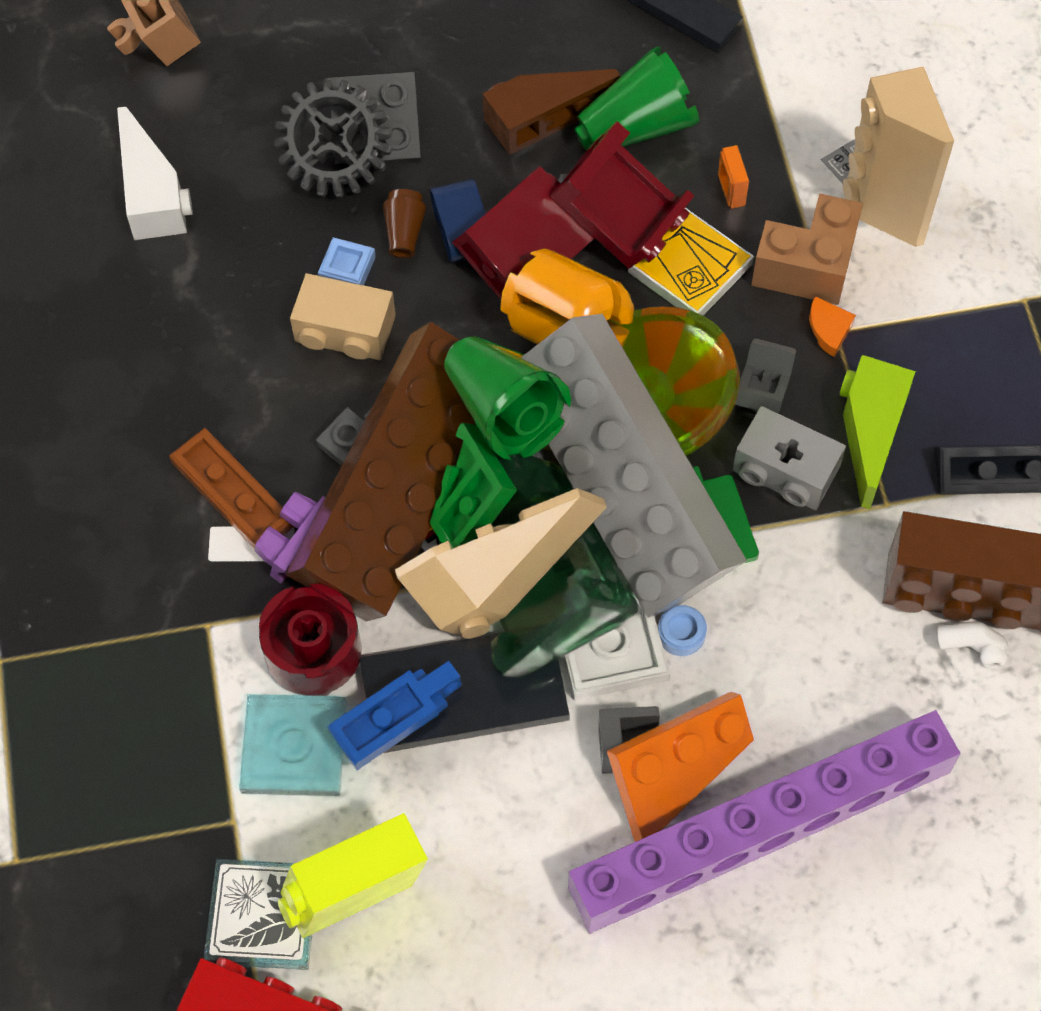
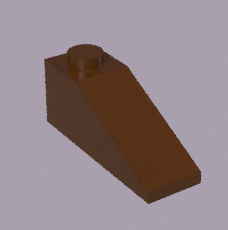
[482,69,620,155]

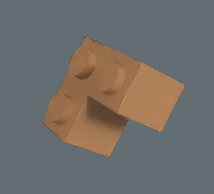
[751,193,863,305]

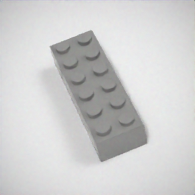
[521,314,747,618]

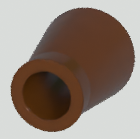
[383,189,427,258]

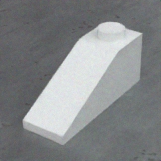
[117,107,193,240]

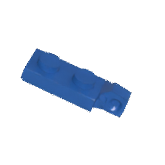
[327,661,462,771]

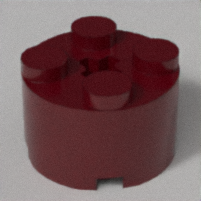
[259,584,362,699]

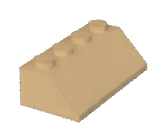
[843,66,954,247]

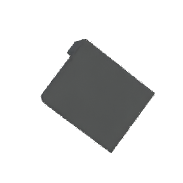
[598,706,660,773]

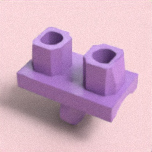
[254,491,325,584]

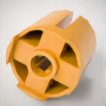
[500,249,634,347]

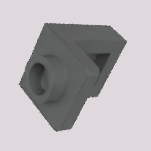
[733,338,797,414]

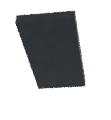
[360,625,570,753]

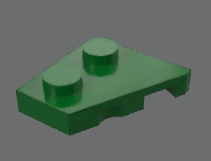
[430,422,517,549]

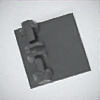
[330,72,421,164]

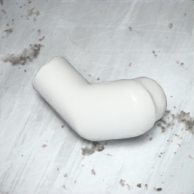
[937,621,1009,668]

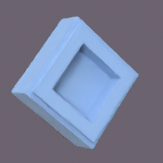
[318,237,376,285]

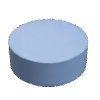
[658,605,707,656]

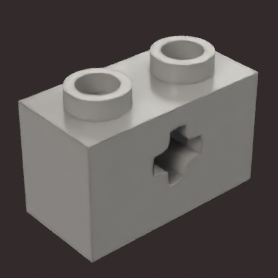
[732,406,846,511]

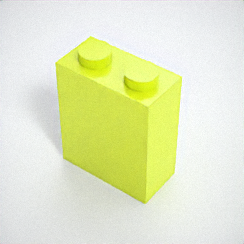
[278,813,428,939]

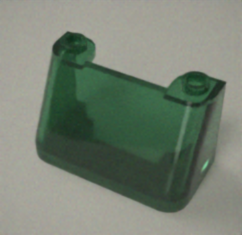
[434,453,638,678]

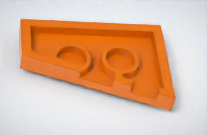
[607,692,754,842]

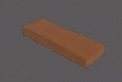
[169,428,294,549]

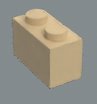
[290,273,396,360]

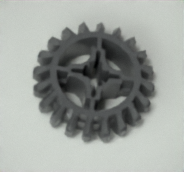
[274,78,393,198]

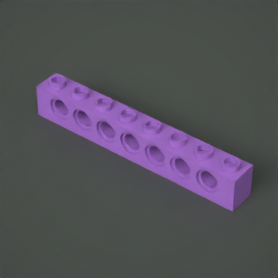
[568,710,961,934]

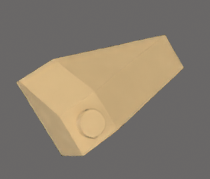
[395,488,607,639]

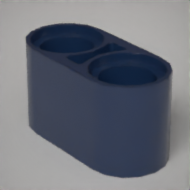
[430,179,485,263]

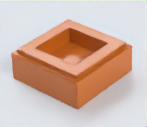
[718,145,749,209]

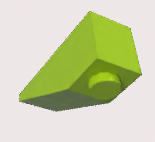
[839,355,916,509]

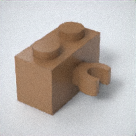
[107,0,201,66]

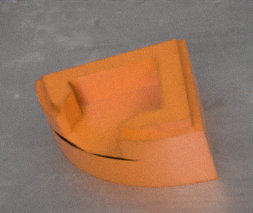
[809,296,856,357]

